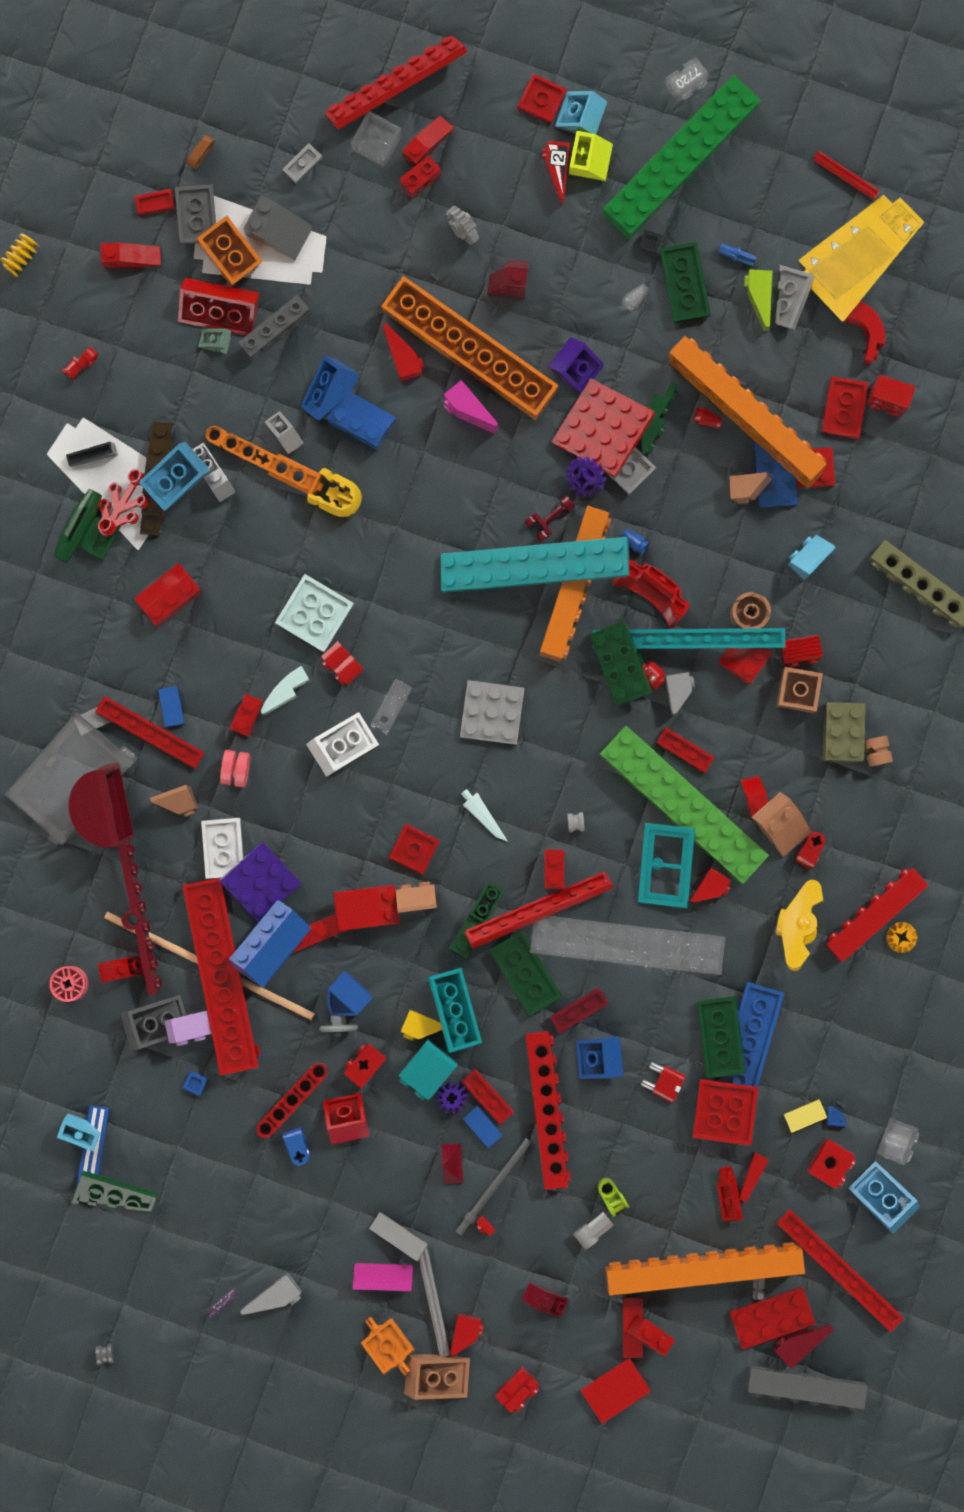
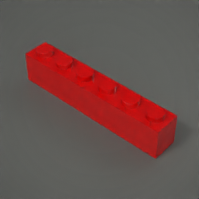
[825,868,929,962]

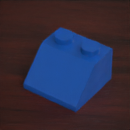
[576,1037,623,1079]

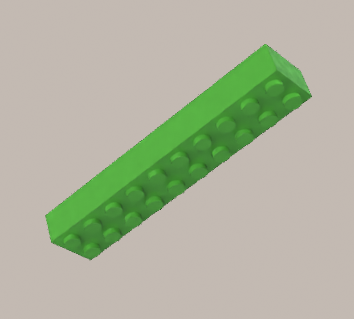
[599,726,769,884]

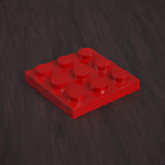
[692,1079,758,1146]

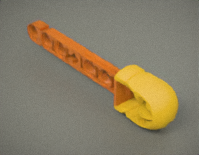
[206,426,362,517]

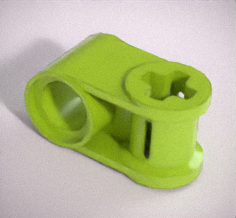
[598,1178,630,1217]

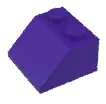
[548,337,604,394]

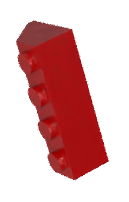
[178,278,259,336]

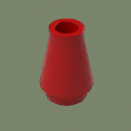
[693,407,723,429]

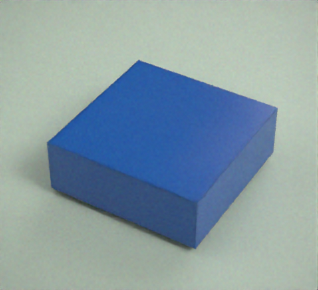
[182,1070,208,1096]

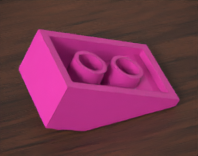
[443,380,498,434]

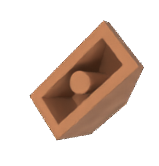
[730,472,772,504]

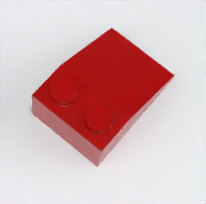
[333,885,400,931]

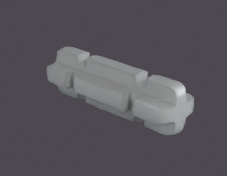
[752,1278,765,1300]

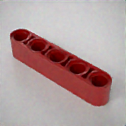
[256,1062,328,1138]

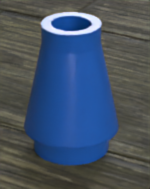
[621,529,650,555]

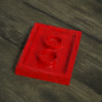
[821,376,869,439]
[580,1357,651,1424]

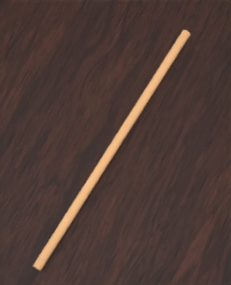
[104,912,315,1020]

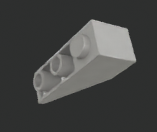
[192,442,235,502]

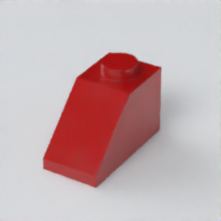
[740,776,768,818]
[689,868,731,902]
[450,1313,484,1356]

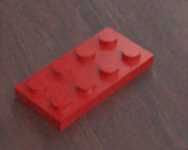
[729,1286,816,1350]

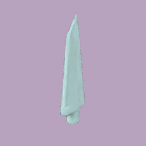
[461,789,507,841]

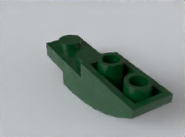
[640,382,679,456]
[449,882,505,960]

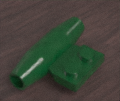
[54,489,121,563]

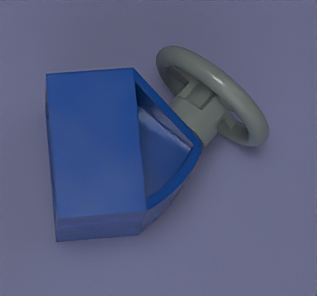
[319,971,374,1032]

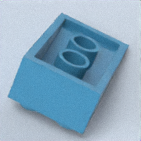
[139,442,211,511]
[848,1161,920,1234]

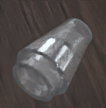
[622,284,649,311]

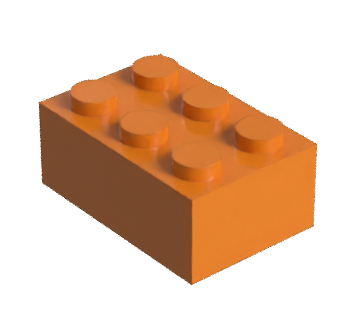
[196,215,263,287]

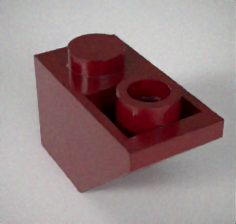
[521,1282,569,1317]

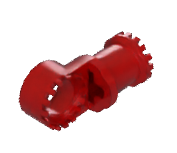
[61,347,99,381]

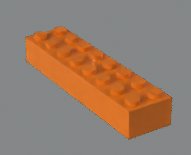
[539,506,611,663]

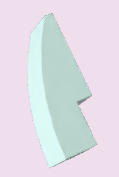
[261,666,310,715]

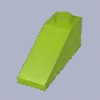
[744,270,772,331]

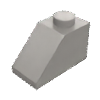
[265,411,303,454]
[665,672,695,715]

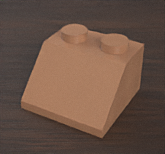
[396,882,437,913]

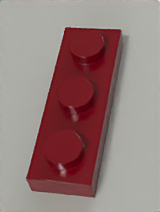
[550,987,609,1034]

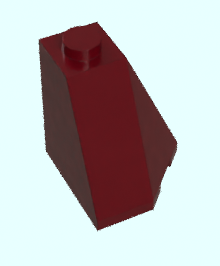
[487,259,529,299]

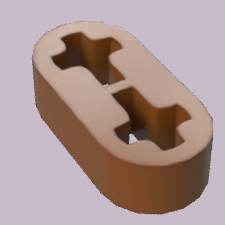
[187,135,215,170]

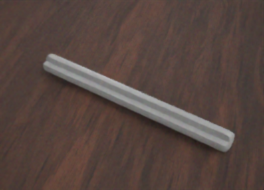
[419,1241,450,1357]

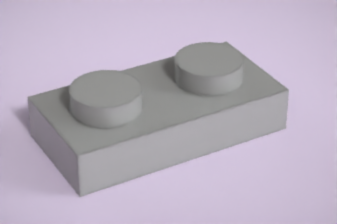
[282,143,322,184]

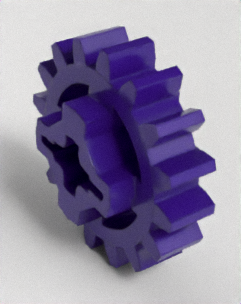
[565,456,607,498]

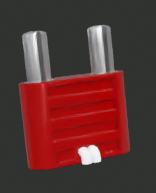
[641,1062,686,1103]

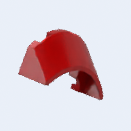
[611,560,690,629]

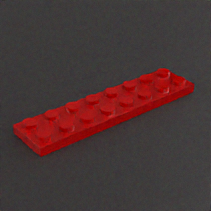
[324,36,467,130]

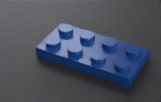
[754,441,798,508]

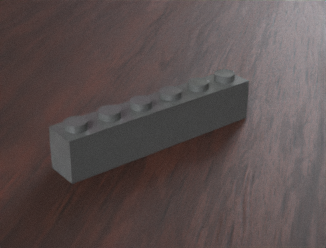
[746,1365,868,1412]

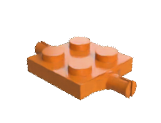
[361,1317,415,1376]

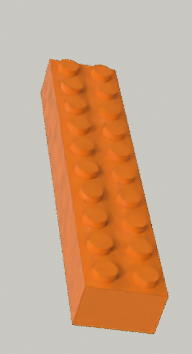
[381,276,558,420]
[668,336,827,489]
[605,1242,805,1295]

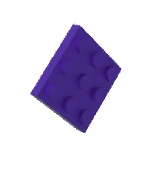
[219,841,301,923]

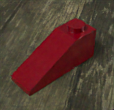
[773,1324,834,1369]

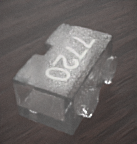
[664,56,709,102]

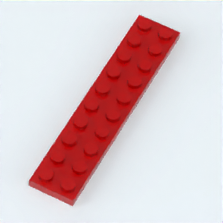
[182,878,259,1076]

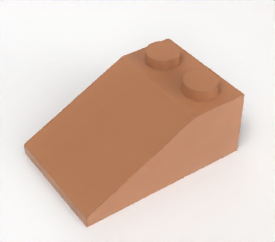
[752,792,812,857]
[404,1354,470,1400]

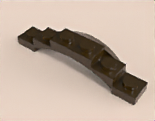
[140,421,174,537]

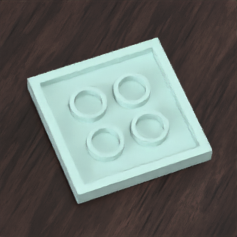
[275,574,354,653]

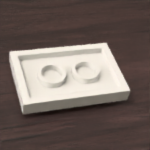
[201,818,243,879]

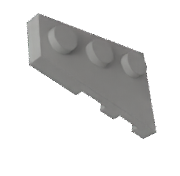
[775,265,815,330]

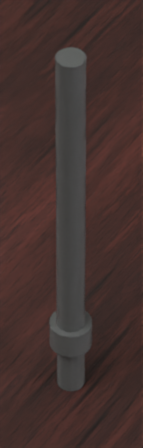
[456,1138,532,1236]

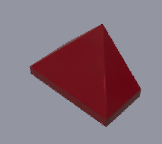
[442,1143,463,1184]

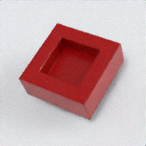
[476,1215,495,1236]

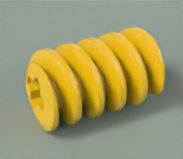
[0,234,40,277]

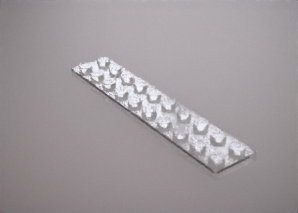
[530,916,725,975]

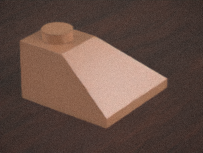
[150,785,198,817]

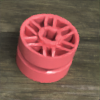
[220,750,250,788]
[50,966,89,1002]

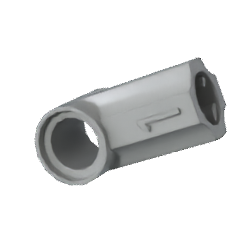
[573,1212,614,1250]

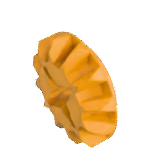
[886,922,918,953]

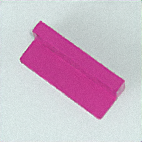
[353,1263,413,1291]

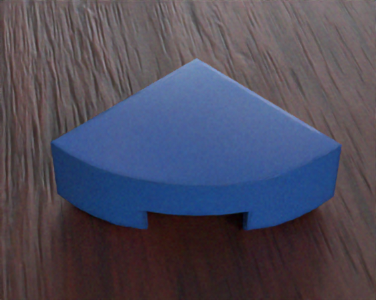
[826,1106,847,1127]

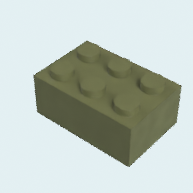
[822,702,866,763]

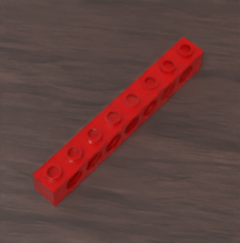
[525,1031,571,1190]

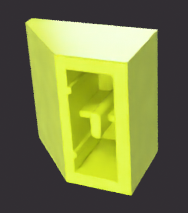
[569,131,613,181]

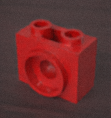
[807,1138,856,1189]

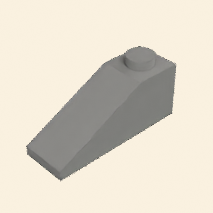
[240,1273,302,1315]

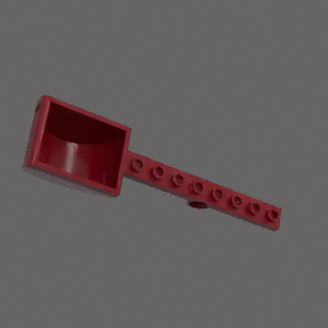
[68,763,162,995]

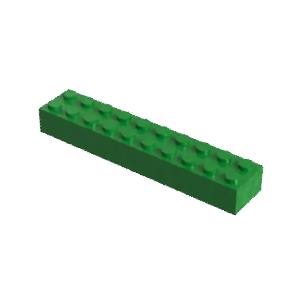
[602,75,761,240]

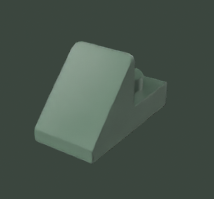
[198,329,231,354]

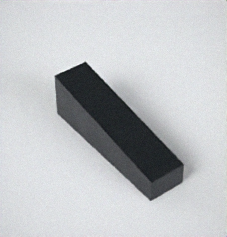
[66,441,118,467]

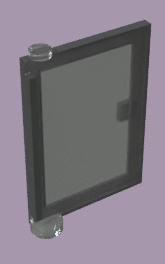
[4,712,138,845]

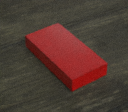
[134,189,176,216]

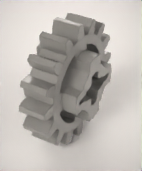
[446,206,479,244]

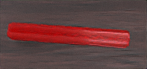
[813,151,880,200]

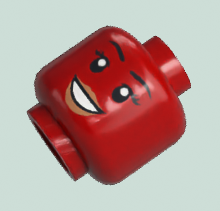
[643,662,666,690]

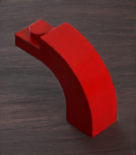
[843,301,885,365]

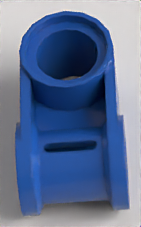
[282,1127,310,1166]

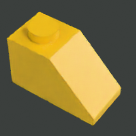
[401,1010,442,1041]

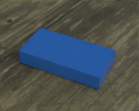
[158,686,185,727]
[463,1106,503,1148]

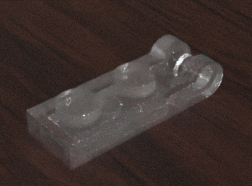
[370,679,413,735]

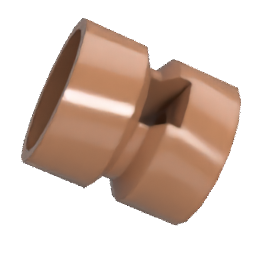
[864,735,894,767]

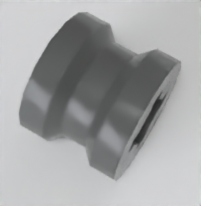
[96,1344,115,1366]

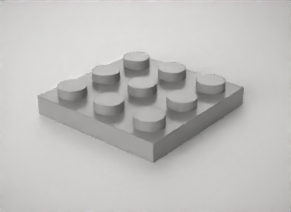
[460,680,524,745]

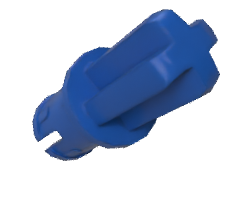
[718,242,756,266]

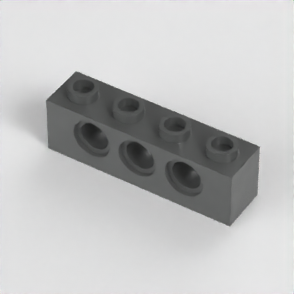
[238,295,311,362]

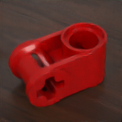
[794,832,825,870]

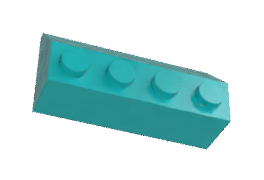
[428,968,482,1053]

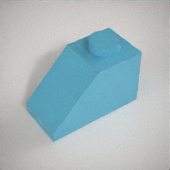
[57,1113,100,1151]

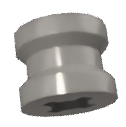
[567,812,585,833]

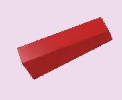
[739,1152,769,1203]

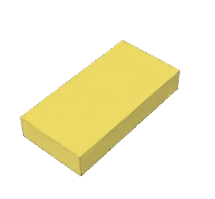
[783,1099,827,1133]

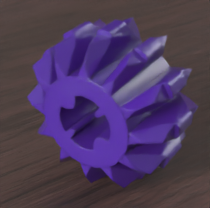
[435,1081,468,1114]

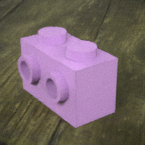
[165,1011,212,1046]

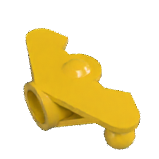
[776,880,823,971]

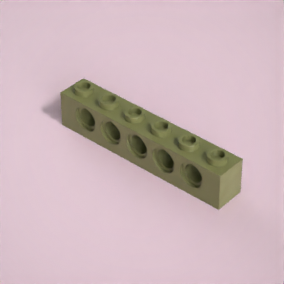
[868,540,964,629]

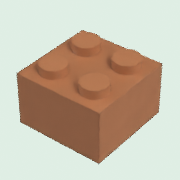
[776,667,823,713]

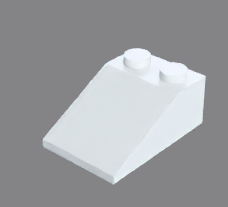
[306,712,379,777]

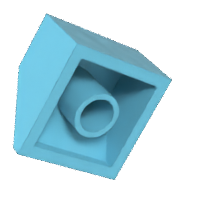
[555,91,607,134]
[788,535,836,580]

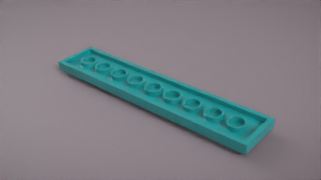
[441,537,629,593]

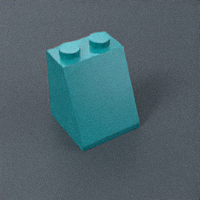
[399,1039,458,1100]

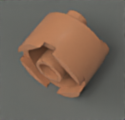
[730,592,771,629]

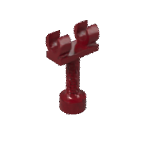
[524,496,575,543]

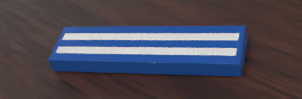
[77,1105,110,1183]

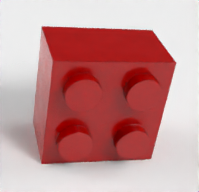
[866,374,916,417]

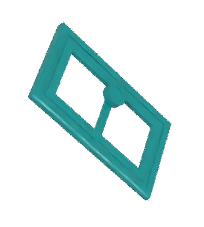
[638,823,695,908]

